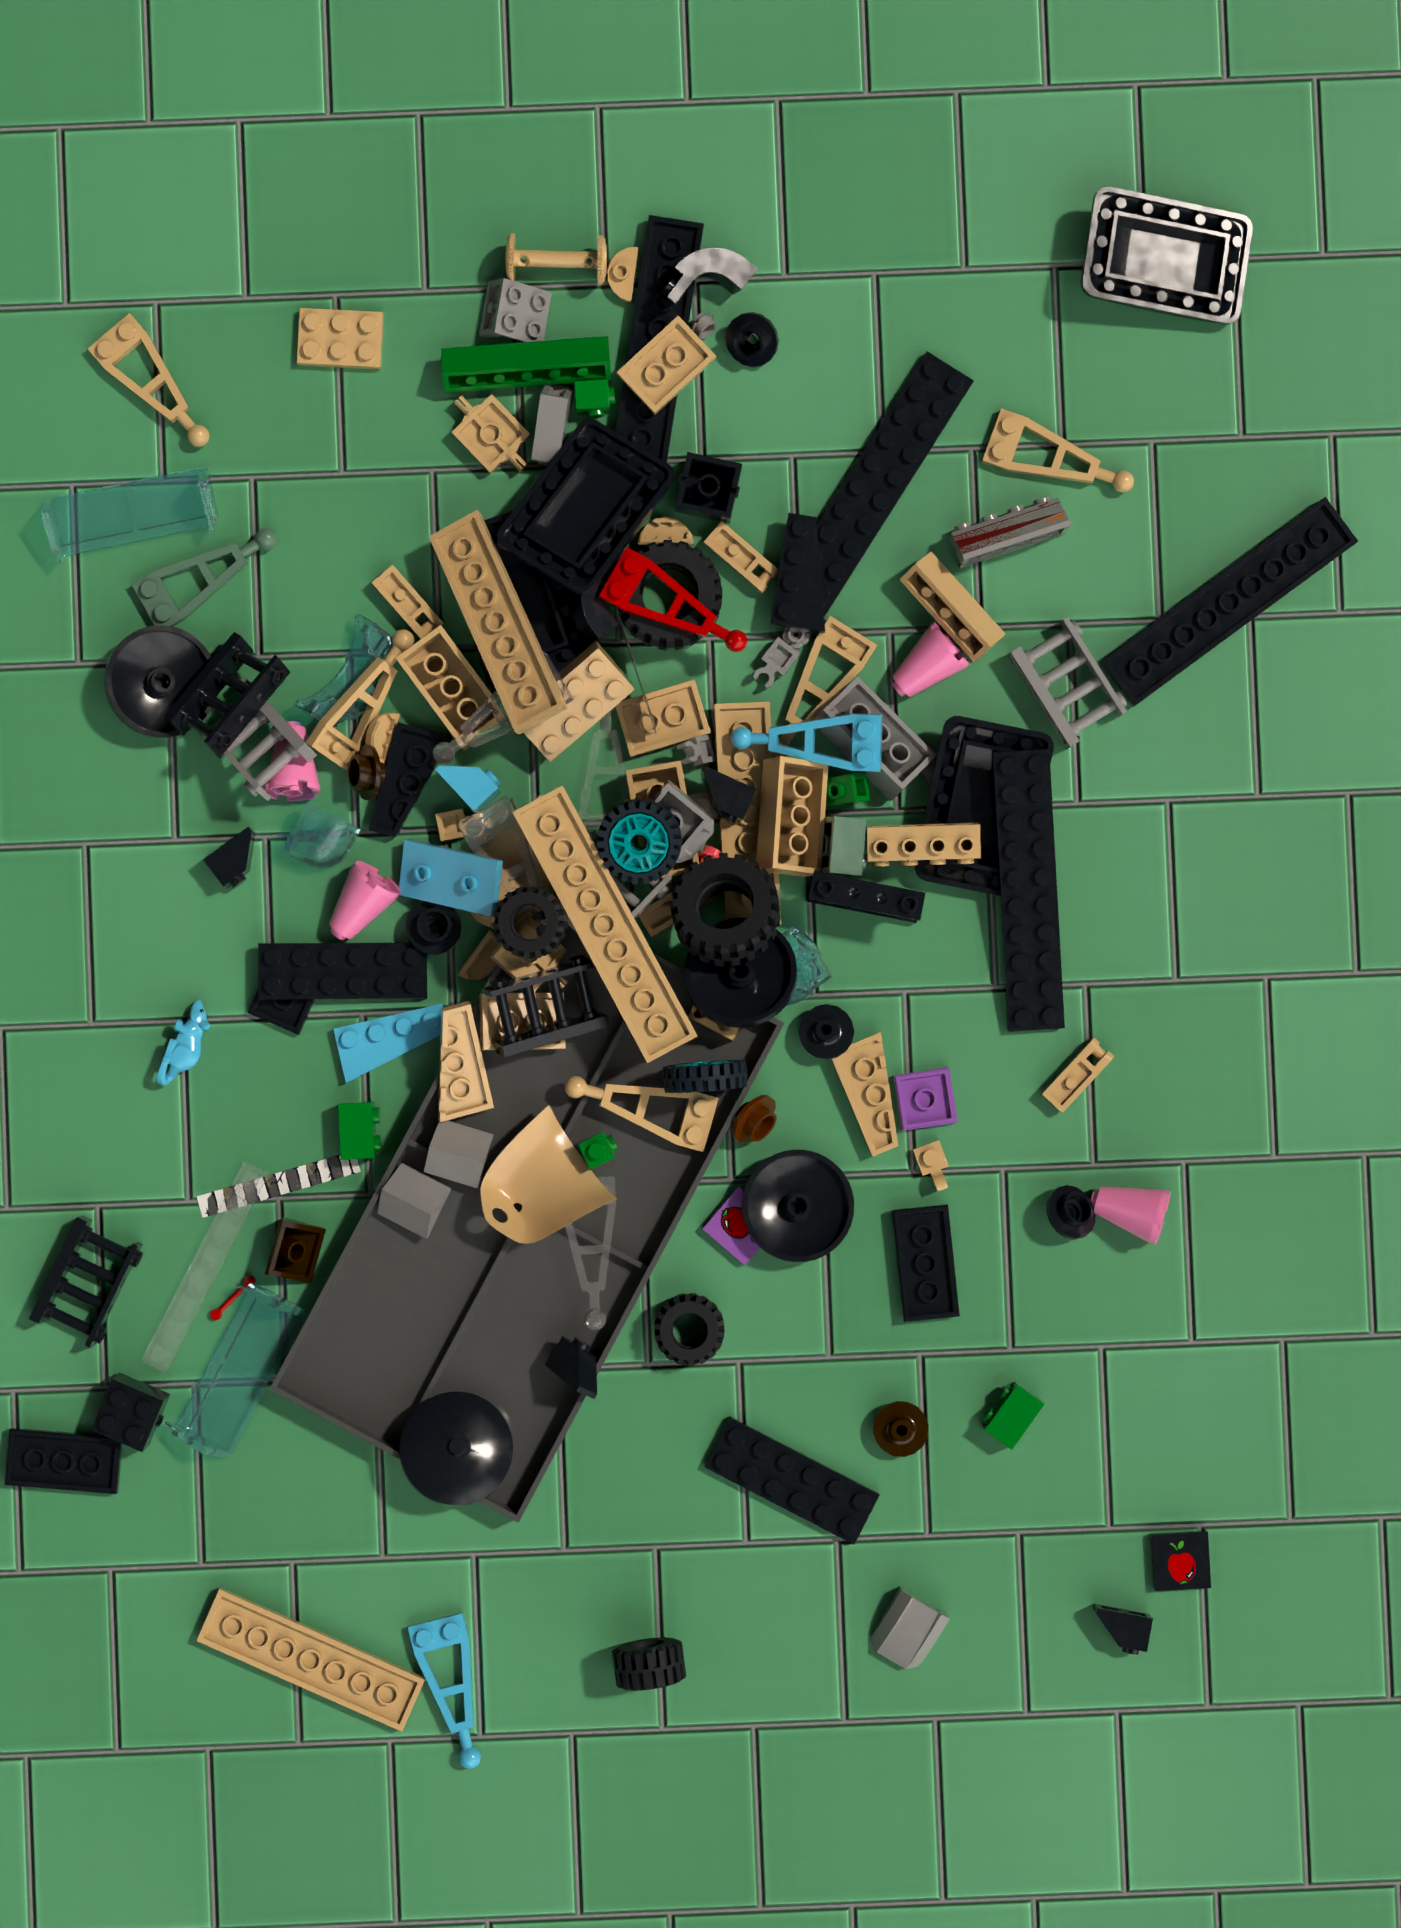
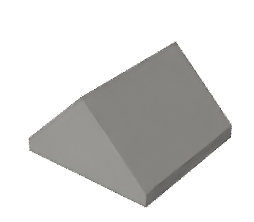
[424,1120,494,1188]
[377,1163,452,1239]

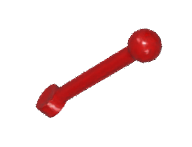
[210,1276,255,1320]

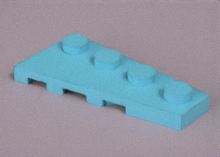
[333,1004,444,1083]

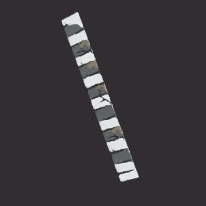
[196,1154,361,1218]

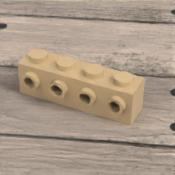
[900,552,1006,662]
[866,823,981,866]

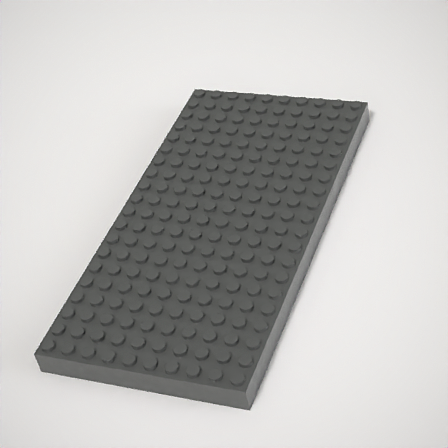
[270,910,784,1523]

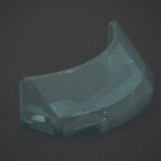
[294,614,393,727]

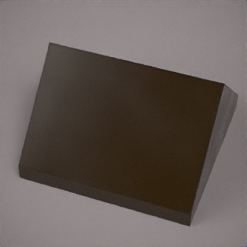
[265,1217,326,1283]

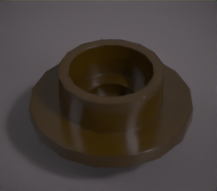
[348,745,386,801]
[873,1401,929,1457]

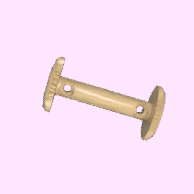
[505,233,607,285]

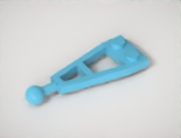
[731,713,882,772]
[408,1612,481,1769]

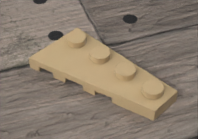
[438,1001,494,1122]
[832,1032,898,1157]

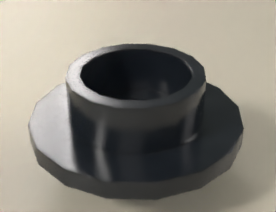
[725,312,779,367]
[406,901,462,955]
[799,1004,854,1060]
[1046,1185,1095,1240]

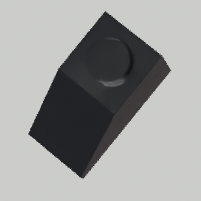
[700,766,756,824]
[204,826,255,889]
[545,1336,597,1399]
[1093,1603,1153,1655]

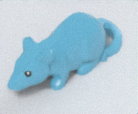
[156,1000,210,1086]

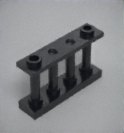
[164,632,290,758]
[807,871,926,923]
[481,955,610,1057]
[29,1216,143,1348]

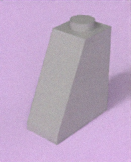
[531,384,574,466]

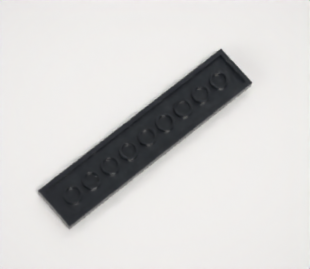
[615,215,704,463]
[817,351,974,616]
[1100,497,1358,707]
[992,748,1065,1032]

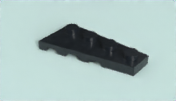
[770,513,825,633]
[369,722,453,838]

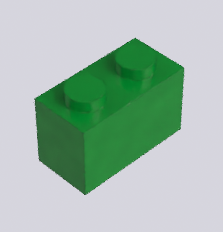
[338,1102,382,1160]
[982,1382,1045,1450]

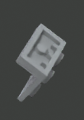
[479,278,552,342]

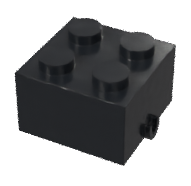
[675,452,742,524]
[91,1372,170,1452]

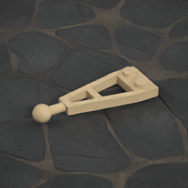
[87,313,210,447]
[982,408,1134,493]
[773,616,877,757]
[306,629,414,771]
[565,1076,719,1152]

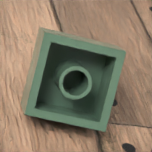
[821,816,867,877]

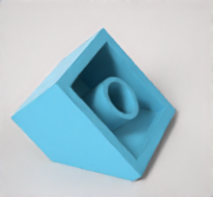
[435,766,502,814]

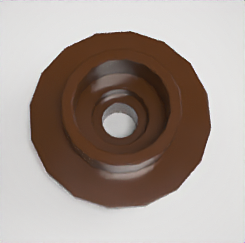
[732,1095,777,1142]

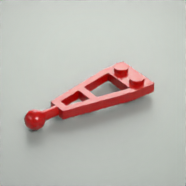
[599,547,747,652]

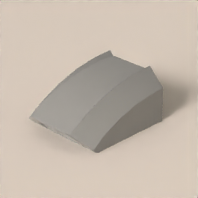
[652,780,714,863]
[871,1586,950,1669]

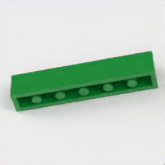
[441,336,611,392]

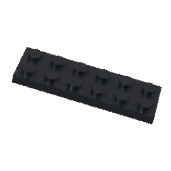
[258,942,427,1000]
[705,1416,880,1545]

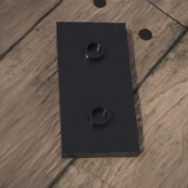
[892,1204,960,1322]
[5,1428,123,1494]

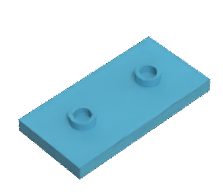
[399,839,503,917]

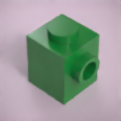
[574,379,615,418]
[826,773,870,807]
[578,1132,619,1170]

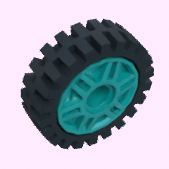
[597,798,682,884]
[663,1060,747,1093]

